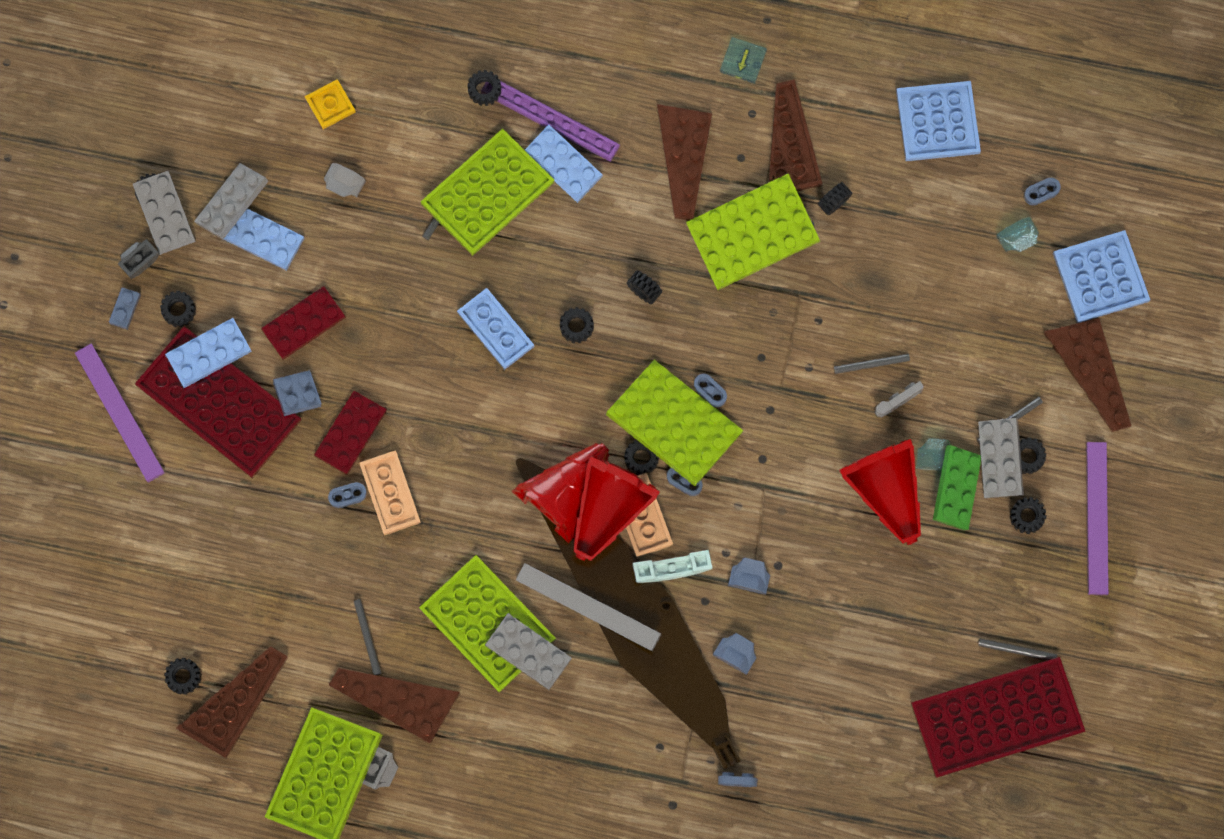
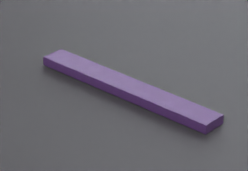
[481,81,620,162]
[75,344,165,483]
[1086,442,1108,595]

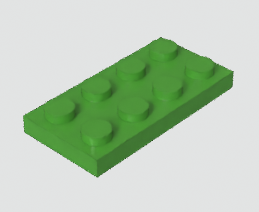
[933,445,981,530]

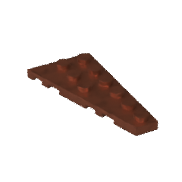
[769,79,823,191]
[657,104,712,221]
[1043,318,1131,432]
[176,647,288,759]
[329,668,460,744]

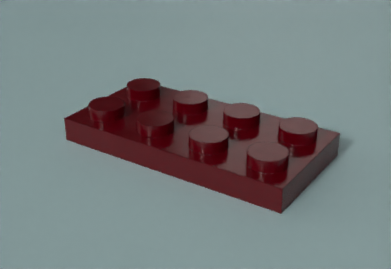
[261,286,346,360]
[314,391,387,475]

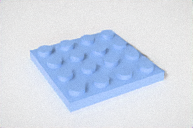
[896,81,981,161]
[1053,230,1150,323]

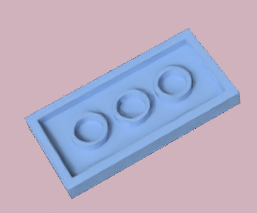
[525,125,603,203]
[223,209,305,271]
[457,288,534,370]
[165,318,252,388]

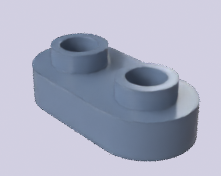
[1024,178,1061,205]
[694,374,727,407]
[667,468,703,496]
[328,482,367,508]
[718,772,758,787]

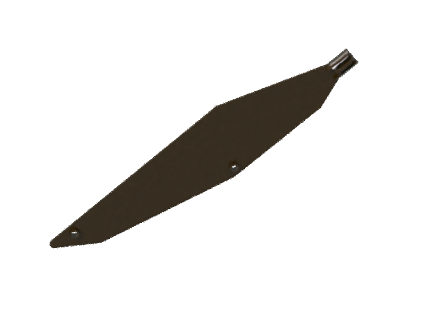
[516,458,741,770]

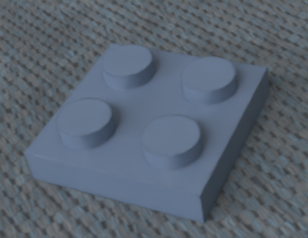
[273,370,322,416]

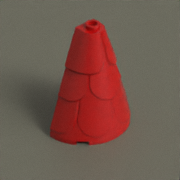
[839,439,921,545]
[512,443,610,543]
[573,456,660,561]

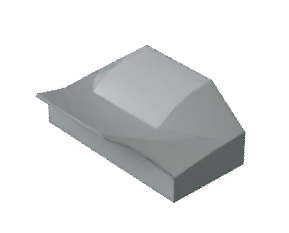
[324,163,366,197]
[362,747,398,790]

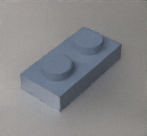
[109,288,141,330]

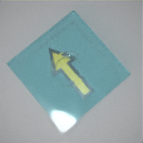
[720,37,767,84]

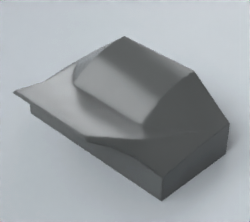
[118,239,160,279]

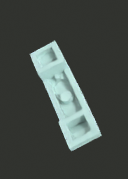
[633,550,712,583]

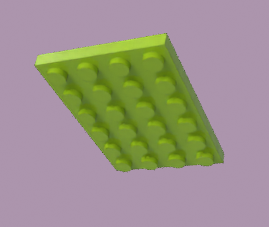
[421,129,555,256]
[686,174,820,290]
[606,360,743,486]
[419,555,556,693]
[265,707,383,839]

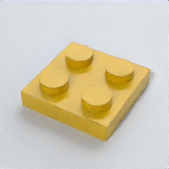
[305,79,356,130]

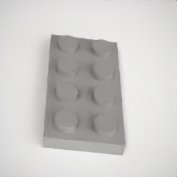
[194,163,268,240]
[133,171,196,255]
[978,418,1024,499]
[485,614,572,690]

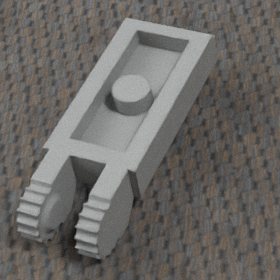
[875,381,924,418]

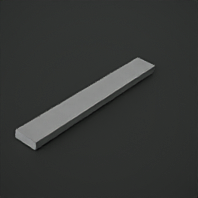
[516,563,661,651]

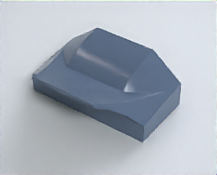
[728,557,770,595]
[713,633,756,675]

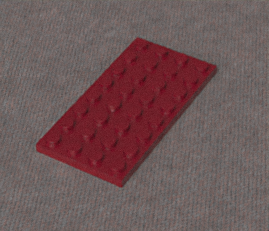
[135,326,301,478]
[911,657,1086,779]

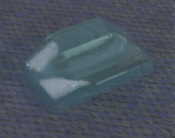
[996,217,1039,252]
[916,438,951,471]

